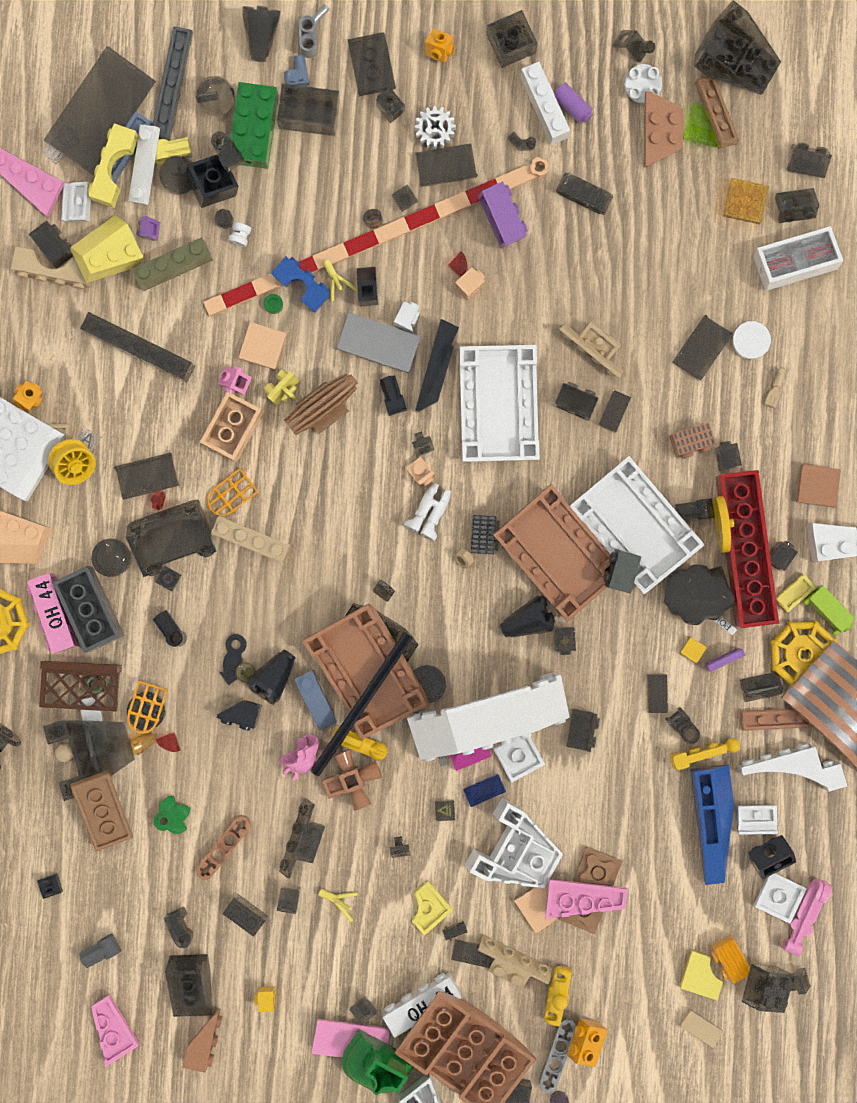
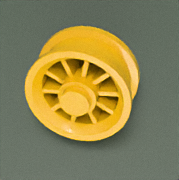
[48,439,96,485]

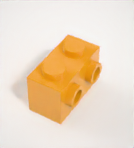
[567,1018,608,1067]

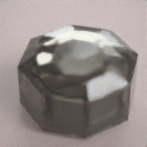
[214,209,234,229]

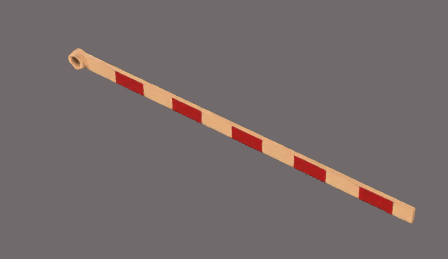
[204,157,549,316]

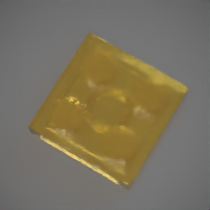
[723,178,769,225]

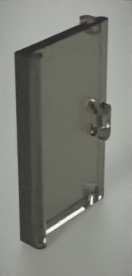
[415,143,478,187]
[672,315,733,381]
[114,453,179,500]

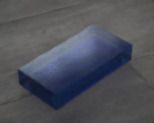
[463,774,506,807]

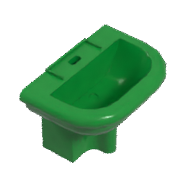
[342,1029,414,1095]

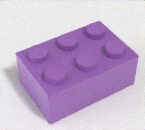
[478,181,528,249]

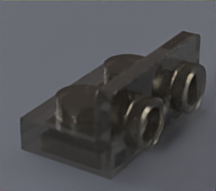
[775,188,819,223]
[566,709,600,752]

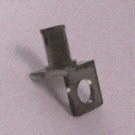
[613,30,655,62]

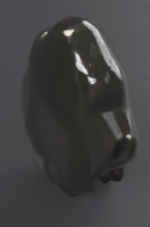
[664,564,735,625]

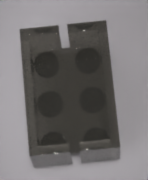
[277,83,340,136]

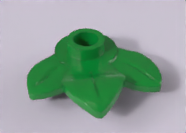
[154,795,191,834]

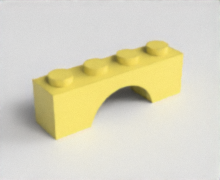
[88,123,138,208]

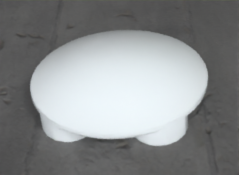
[625,64,662,103]

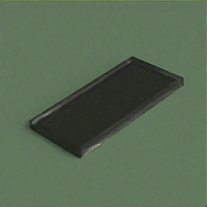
[44,46,156,176]

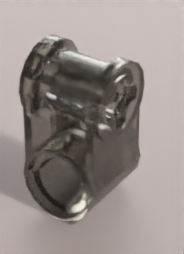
[211,132,245,172]
[665,707,700,744]

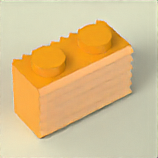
[711,935,753,984]

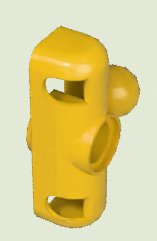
[544,966,572,1027]

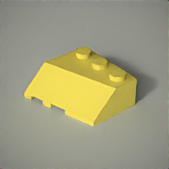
[70,215,143,283]

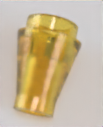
[126,732,156,756]

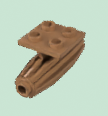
[284,373,358,435]

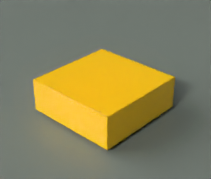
[679,637,707,663]

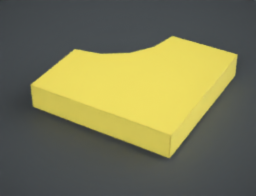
[412,880,453,936]
[679,950,723,1001]

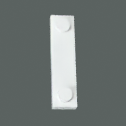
[128,124,160,205]

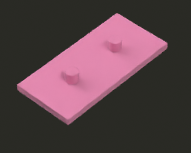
[311,1019,390,1057]

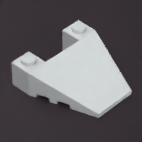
[465,798,563,888]

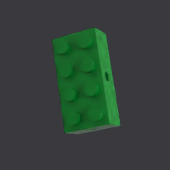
[228,82,279,169]

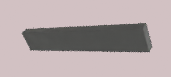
[152,26,193,141]

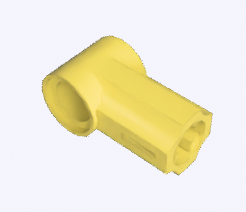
[155,137,192,164]

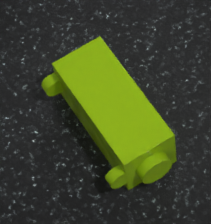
[803,585,855,636]

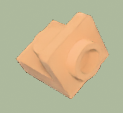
[406,457,435,487]

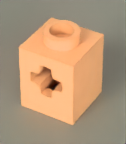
[455,267,485,300]

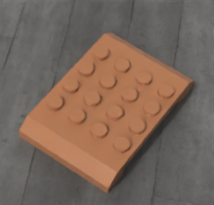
[492,484,610,622]
[302,603,429,740]

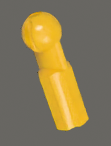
[331,725,388,761]

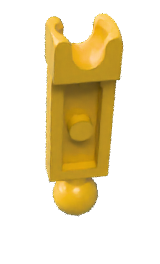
[670,738,741,771]

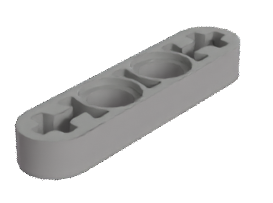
[539,1017,576,1093]

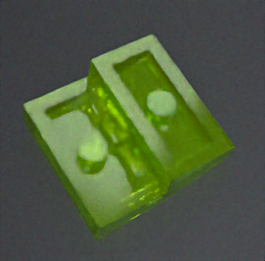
[683,102,729,149]

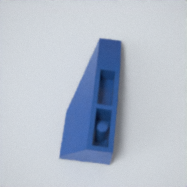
[690,764,734,885]

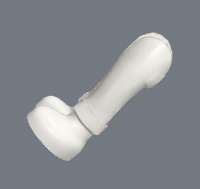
[403,482,451,542]

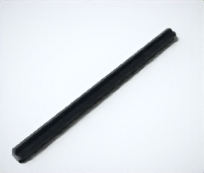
[311,632,413,776]

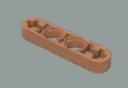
[196,815,251,880]

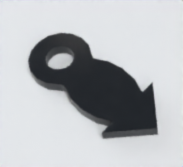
[220,634,247,685]

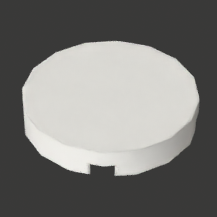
[732,321,771,360]

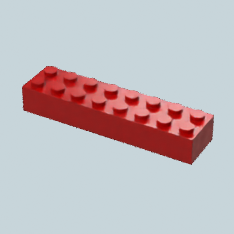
[715,470,779,629]

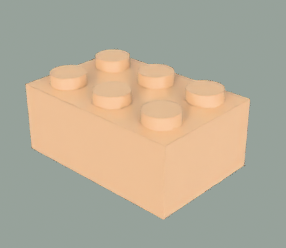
[200,391,264,462]

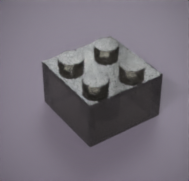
[486,10,538,68]
[742,964,794,1013]

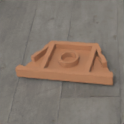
[644,91,684,167]

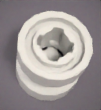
[228,222,251,247]

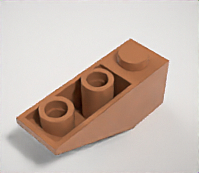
[182,1008,223,1073]

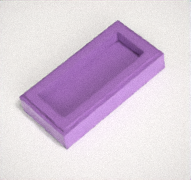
[704,648,745,672]

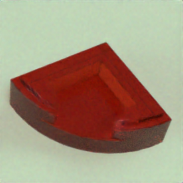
[448,251,467,278]
[155,732,181,752]

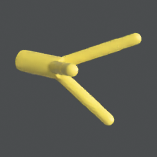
[323,259,358,302]
[318,889,358,922]

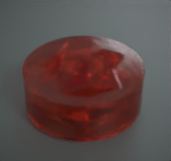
[151,490,166,510]

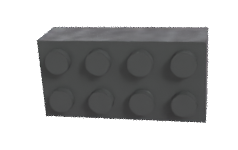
[52,566,125,653]

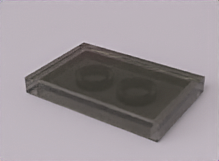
[347,32,396,96]

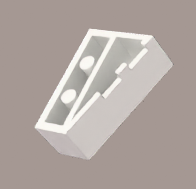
[399,1073,441,1103]

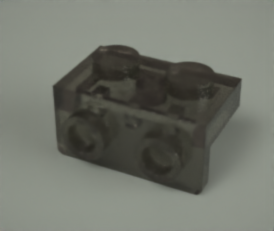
[787,142,832,178]

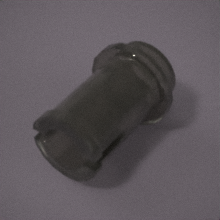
[442,921,468,941]

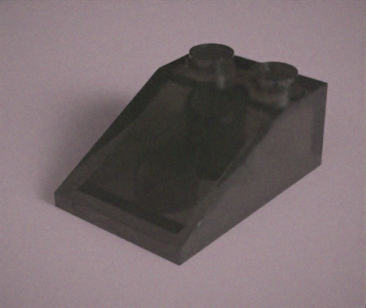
[165,954,212,1017]

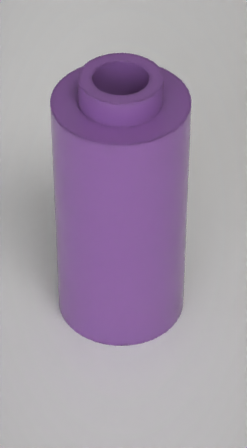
[554,82,593,123]

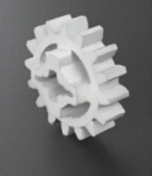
[415,106,456,149]

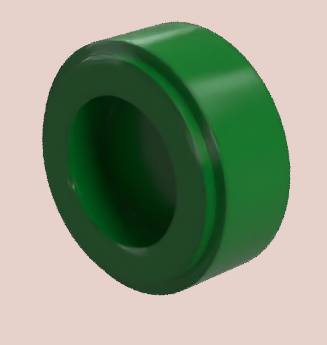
[264,294,283,314]

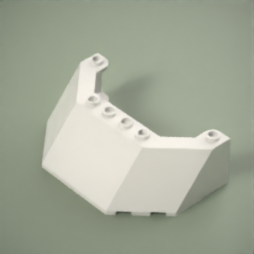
[407,672,570,762]

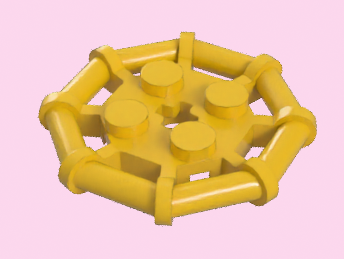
[0,589,30,654]
[770,620,838,686]

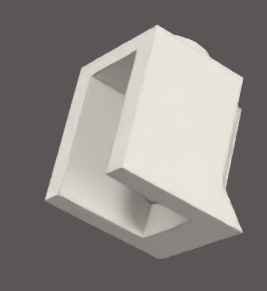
[394,301,420,334]

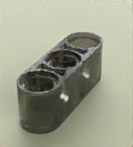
[556,173,613,215]

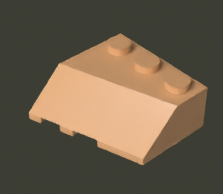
[0,510,51,564]

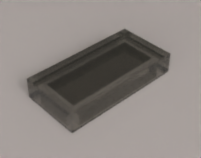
[598,390,631,433]
[647,674,668,713]
[451,939,491,968]

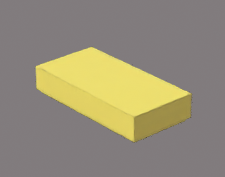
[776,574,816,613]

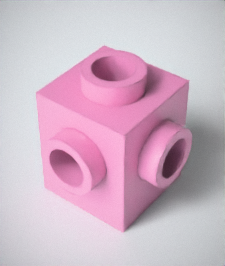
[218,366,252,395]

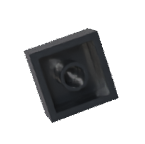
[185,153,239,208]

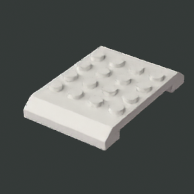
[460,345,540,462]
[0,397,66,502]
[570,456,704,594]

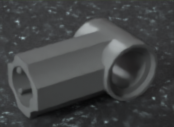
[79,933,122,968]

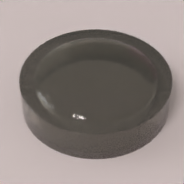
[91,539,132,577]

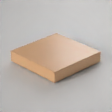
[239,322,287,370]
[514,882,559,934]

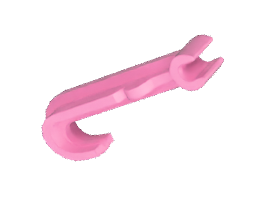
[782,879,832,957]

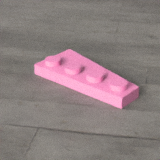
[0,148,65,217]
[545,879,627,920]

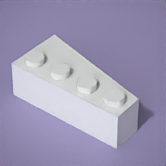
[806,523,857,562]

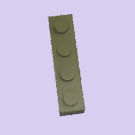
[132,237,213,291]

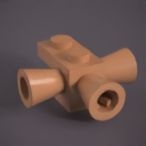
[322,749,382,811]

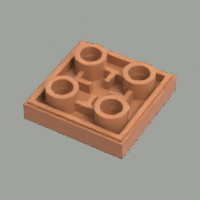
[796,464,841,508]

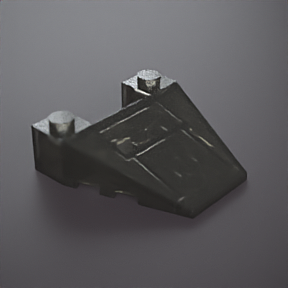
[43,719,135,801]

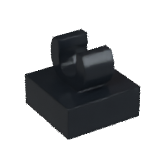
[37,873,63,899]

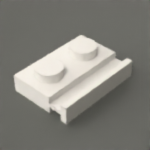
[61,182,91,222]
[737,805,778,835]

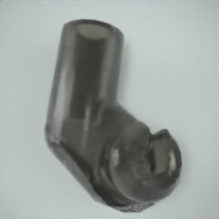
[508,132,536,151]

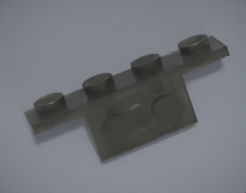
[279,798,325,878]

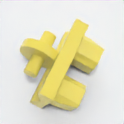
[264,369,300,406]

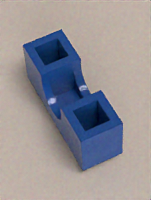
[271,256,330,313]

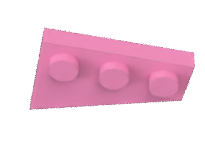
[91,994,140,1067]

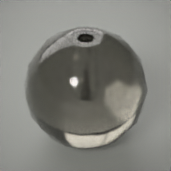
[195,76,235,116]

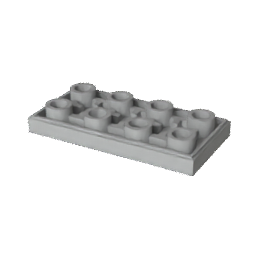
[336,313,421,373]

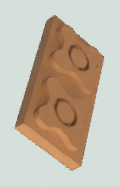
[70,770,133,852]
[559,846,623,934]

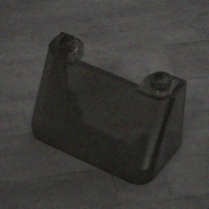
[126,500,216,577]

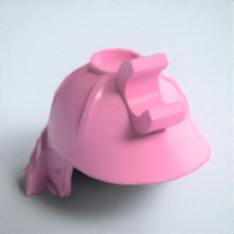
[278,734,319,780]

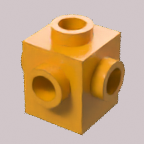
[425,28,455,63]
[11,381,43,413]

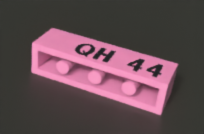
[27,573,79,654]

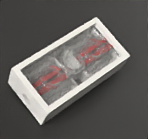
[753,226,843,291]

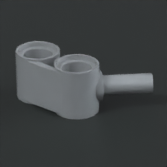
[298,4,330,58]

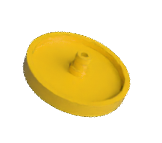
[713,496,734,553]

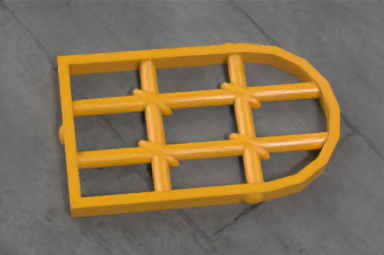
[207,468,259,516]
[127,680,168,734]

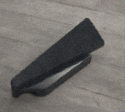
[415,319,459,413]

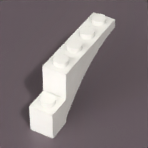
[737,743,847,792]

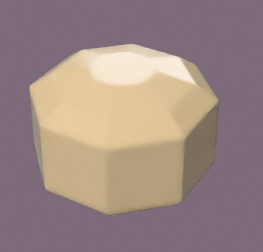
[455,549,474,569]
[55,743,76,762]

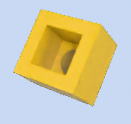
[254,986,276,1012]

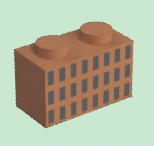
[669,422,716,459]

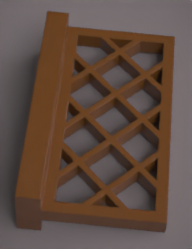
[39,661,122,712]

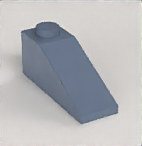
[295,670,337,730]

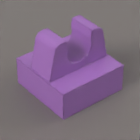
[136,216,160,241]

